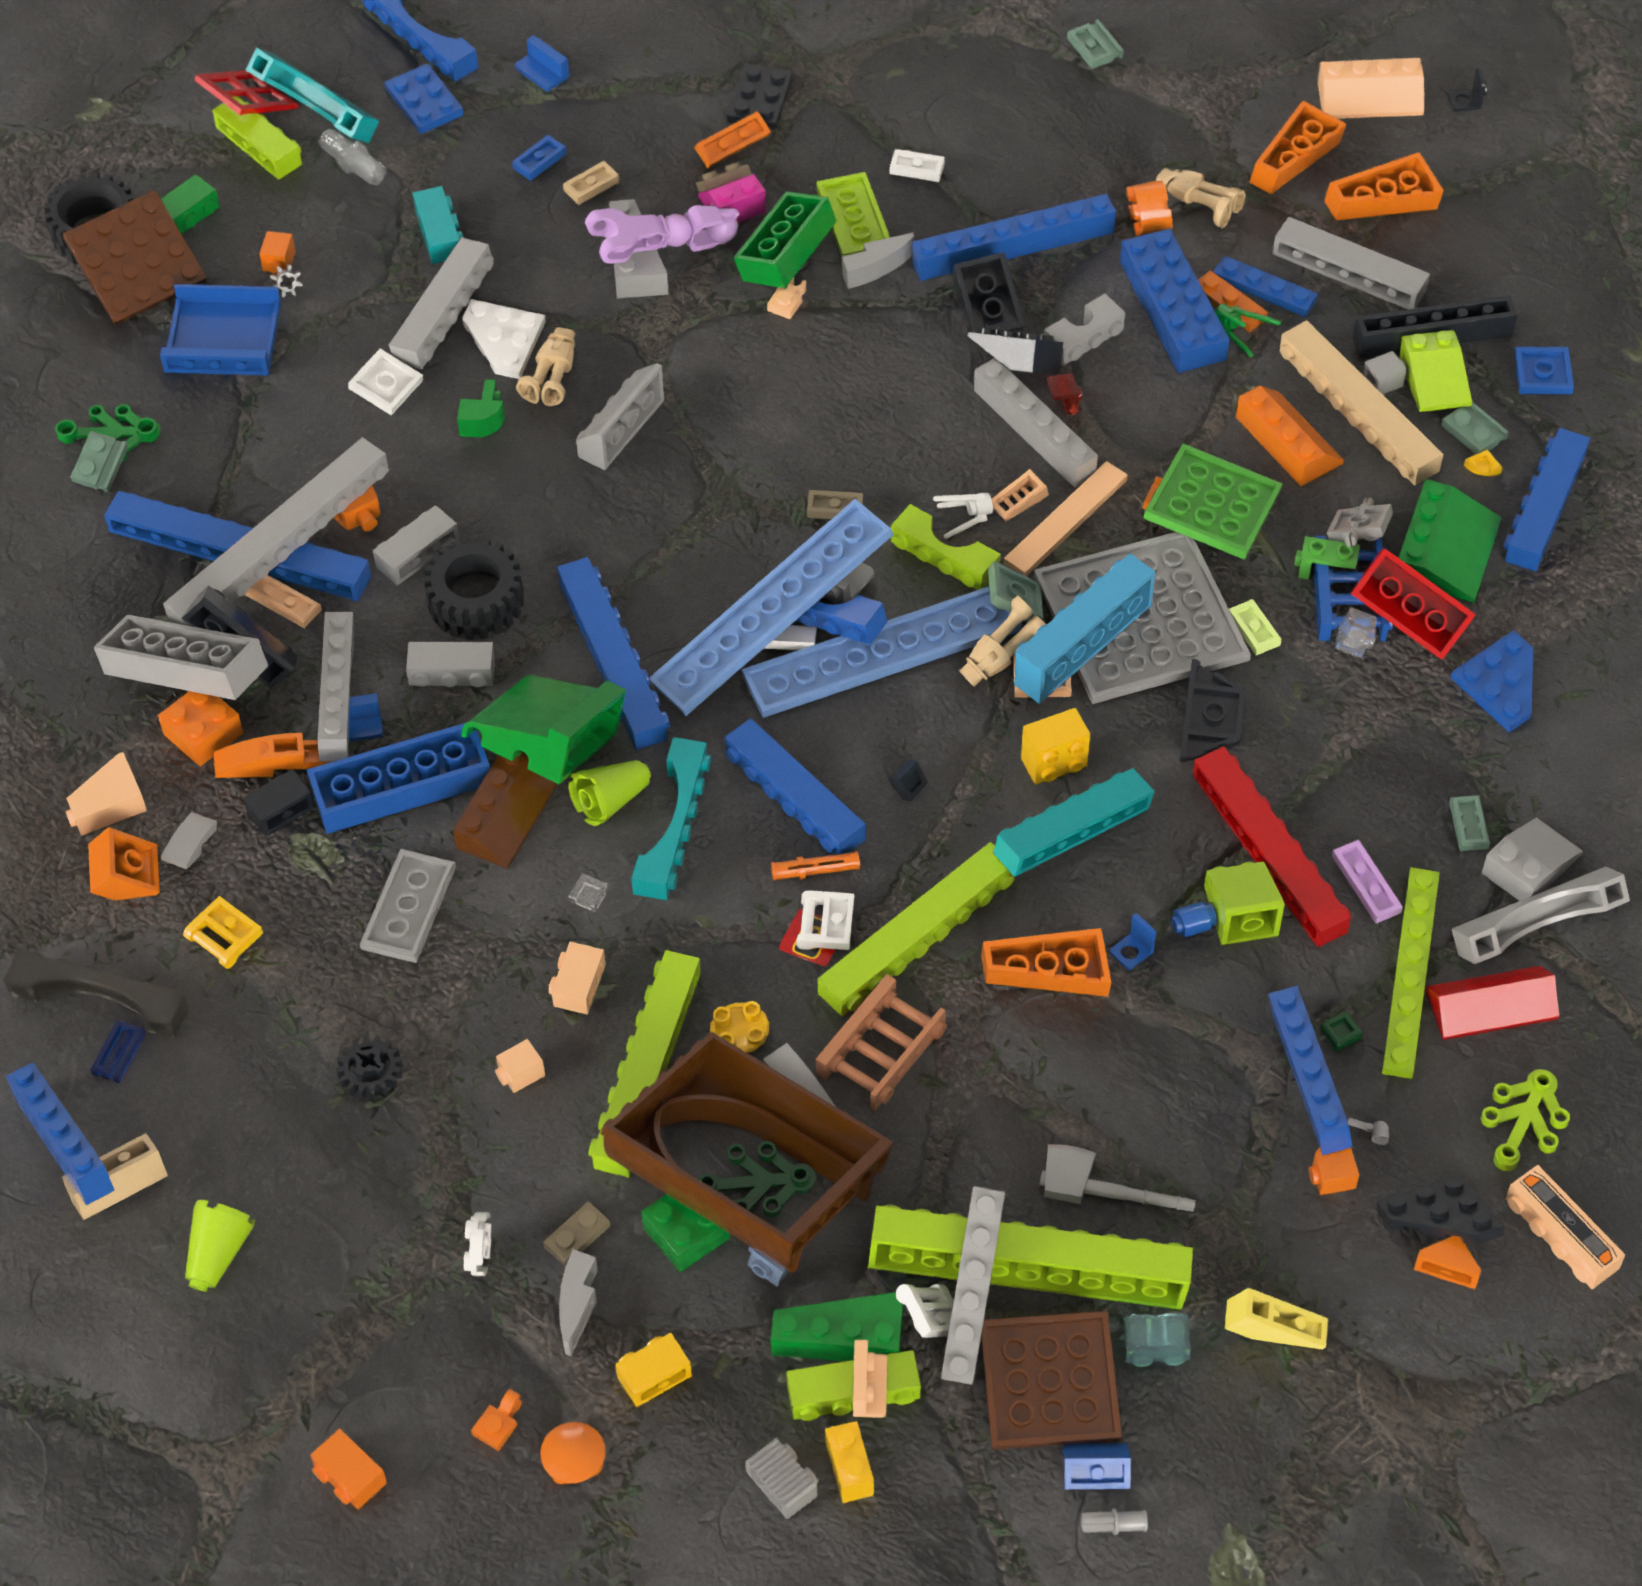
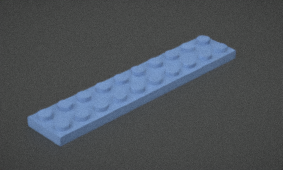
[649,499,893,716]
[742,587,1022,718]

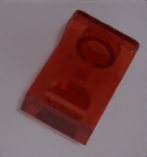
[1047,372,1082,415]

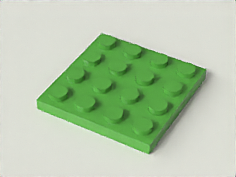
[1143,444,1283,560]

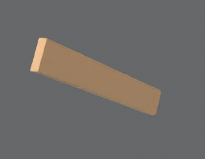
[1004,461,1128,577]

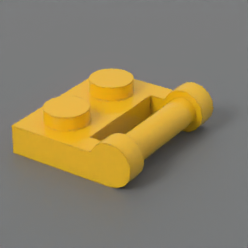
[183,896,263,969]

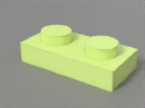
[1229,599,1281,656]

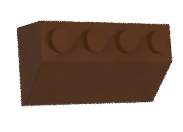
[453,751,558,869]

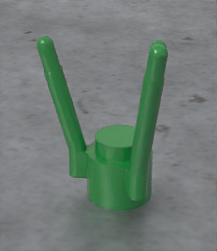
[1215,304,1281,358]

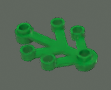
[55,404,161,463]

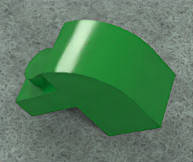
[457,379,505,437]

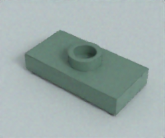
[1449,795,1490,851]

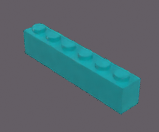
[993,768,1155,877]

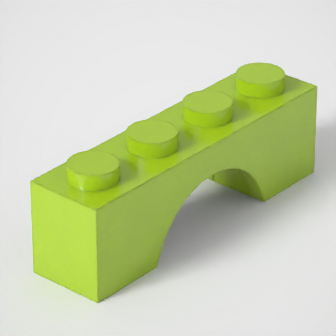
[891,504,1001,590]

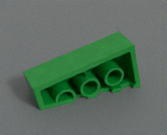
[771,1292,904,1361]

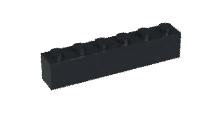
[1353,295,1518,357]

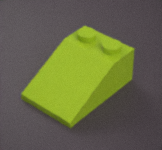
[1399,330,1472,412]

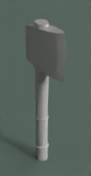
[1040,1144,1196,1212]

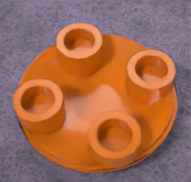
[540,1422,606,1484]

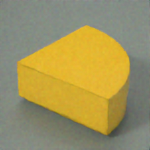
[1464,450,1503,476]

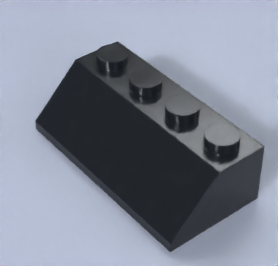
[181,585,298,688]

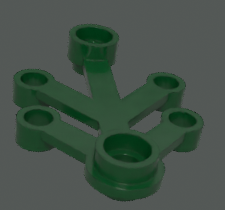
[698,1141,816,1218]

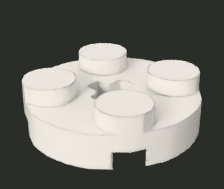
[464,1212,491,1276]

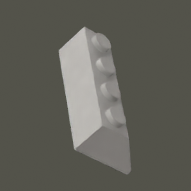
[576,363,664,470]

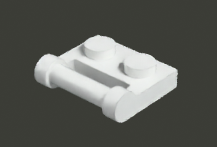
[796,891,854,950]
[896,1284,954,1337]

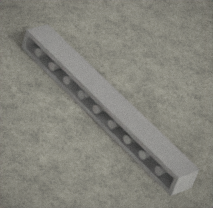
[163,437,389,626]

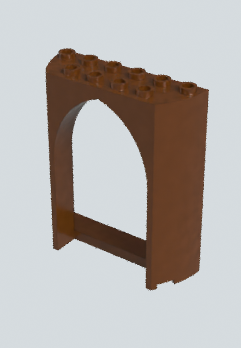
[601,1032,894,1274]

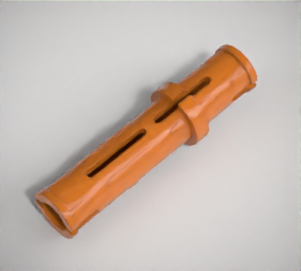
[771,851,860,881]

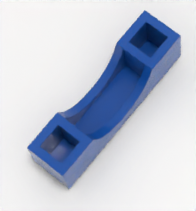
[796,596,887,645]

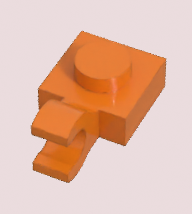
[471,1389,523,1451]

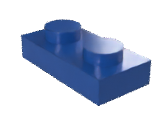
[512,135,567,181]

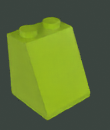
[1204,861,1285,945]

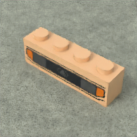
[1506,1165,1625,1289]

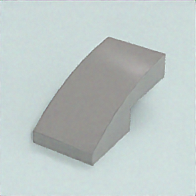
[161,812,217,869]

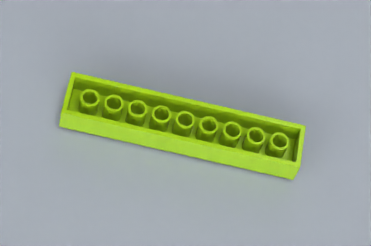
[868,1205,1193,1310]

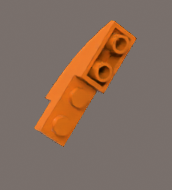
[213,733,332,778]

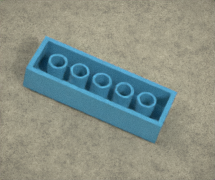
[1014,553,1155,704]

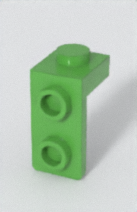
[1294,536,1360,580]

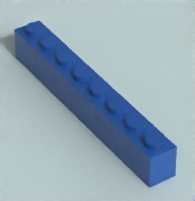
[912,194,1116,281]
[557,557,670,750]

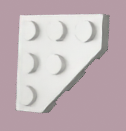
[462,299,546,379]

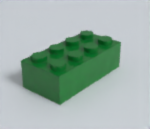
[734,191,837,288]

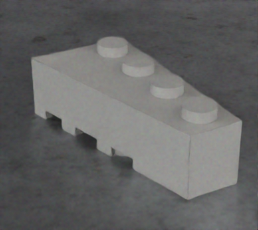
[609,199,669,299]

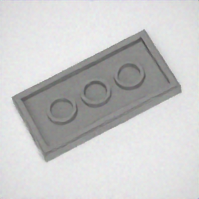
[360,848,456,963]

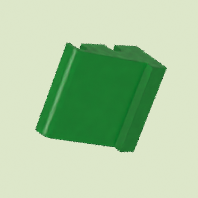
[461,675,626,784]

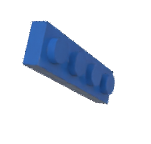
[1213,255,1318,317]

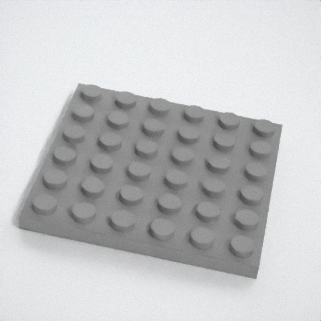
[1034,532,1251,704]

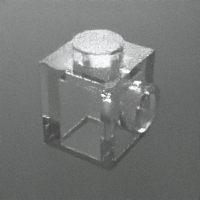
[1335,607,1377,658]

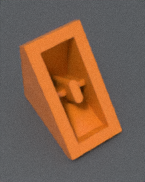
[1414,1236,1481,1289]

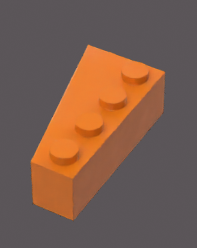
[1249,101,1347,194]
[1324,152,1444,221]
[981,928,1111,997]

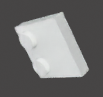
[348,349,423,415]

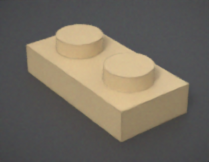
[563,161,620,205]

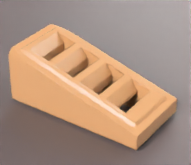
[991,469,1049,522]

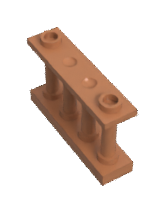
[816,974,947,1111]

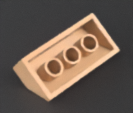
[1317,58,1424,119]

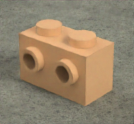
[549,942,606,1015]

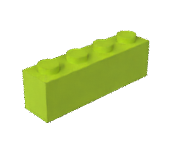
[212,96,302,180]
[786,1350,921,1421]

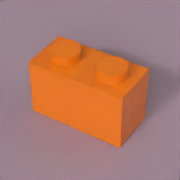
[310,1428,387,1510]

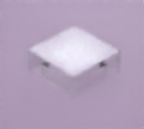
[569,873,609,912]

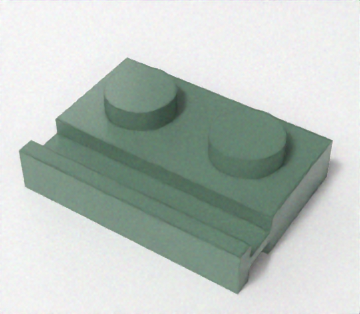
[1067,19,1123,69]
[1441,402,1508,454]
[70,431,129,493]

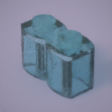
[1123,1313,1191,1367]

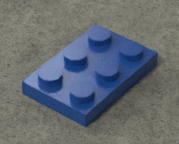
[384,63,464,134]

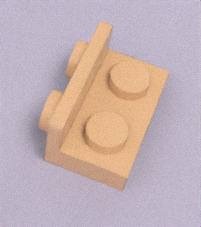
[853,1340,887,1417]

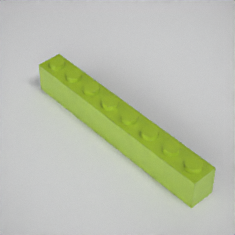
[817,842,1014,1016]
[589,950,701,1178]

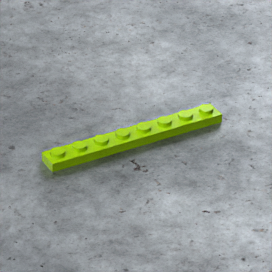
[1382,867,1440,1079]

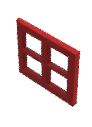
[195,70,299,115]

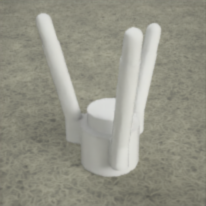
[933,492,993,539]

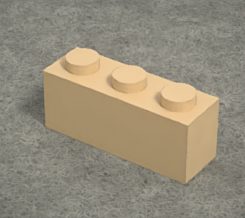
[62,1133,168,1220]

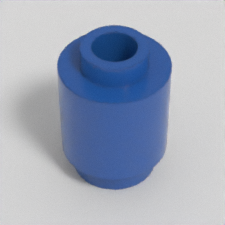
[1171,902,1217,938]

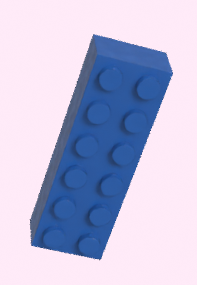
[1120,229,1229,373]
[307,722,490,834]

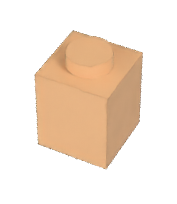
[495,1039,545,1093]

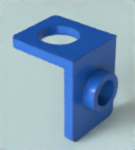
[1110,913,1156,971]

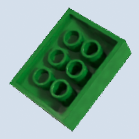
[1399,479,1502,603]

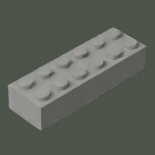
[94,615,268,700]

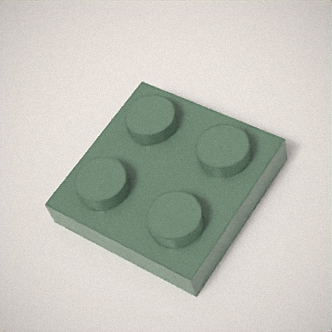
[988,561,1043,621]

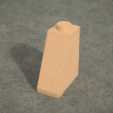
[65,752,147,836]

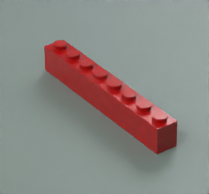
[1193,746,1351,948]

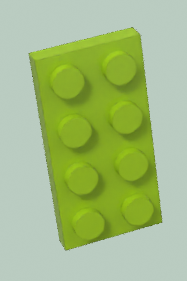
[816,172,890,257]

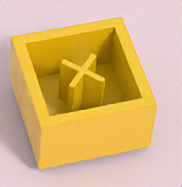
[1021,708,1090,785]

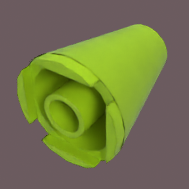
[568,760,651,826]
[185,1200,255,1292]

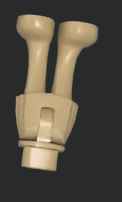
[1156,168,1246,228]
[516,328,575,406]
[959,595,1046,687]

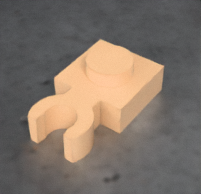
[767,277,806,319]

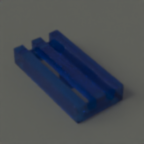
[90,1020,146,1083]

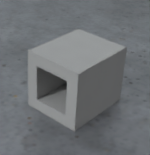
[1363,351,1407,394]

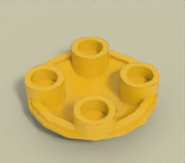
[710,1001,769,1053]

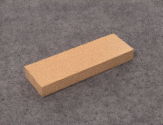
[245,575,322,629]

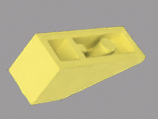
[1225,1288,1328,1349]

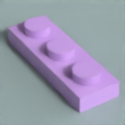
[1332,840,1403,924]

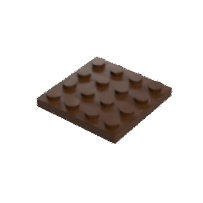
[63,190,207,325]
[981,1311,1122,1450]

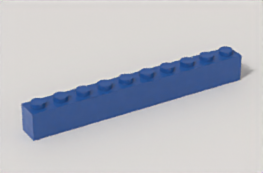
[104,491,371,602]

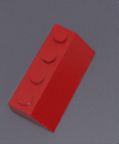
[1351,548,1476,660]

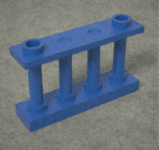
[1313,536,1393,641]

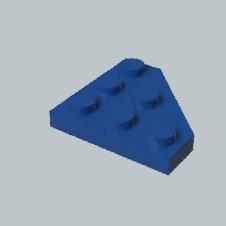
[1451,630,1533,733]

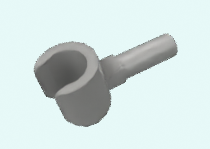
[1348,1118,1389,1145]

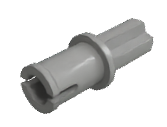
[1081,1508,1148,1535]

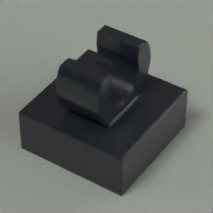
[889,760,928,801]

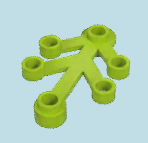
[1481,1069,1570,1171]

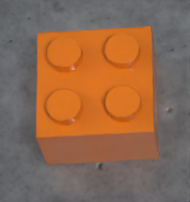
[158,691,243,767]

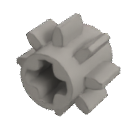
[270,264,303,297]

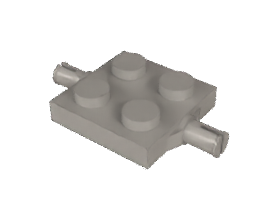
[1327,497,1393,547]

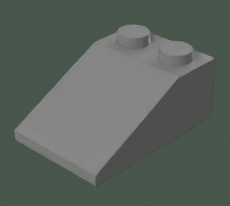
[1482,818,1583,901]

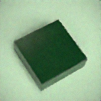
[1320,1010,1363,1051]

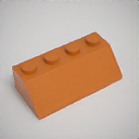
[1236,385,1344,487]

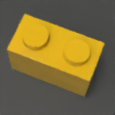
[615,1333,692,1408]
[825,1421,874,1503]

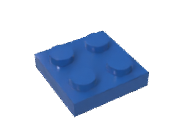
[1514,347,1574,394]

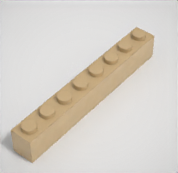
[1279,320,1443,486]

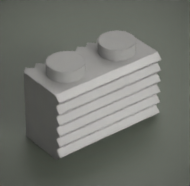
[745,1438,818,1519]

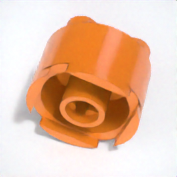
[1126,180,1173,237]

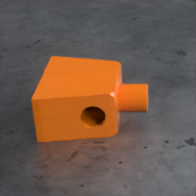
[334,485,381,532]

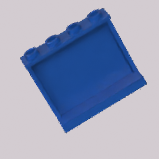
[160,284,281,376]

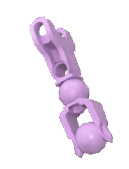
[585,206,739,263]

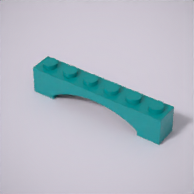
[246,48,380,143]
[631,737,712,901]

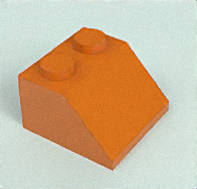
[88,827,160,901]

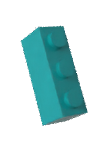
[412,186,463,264]

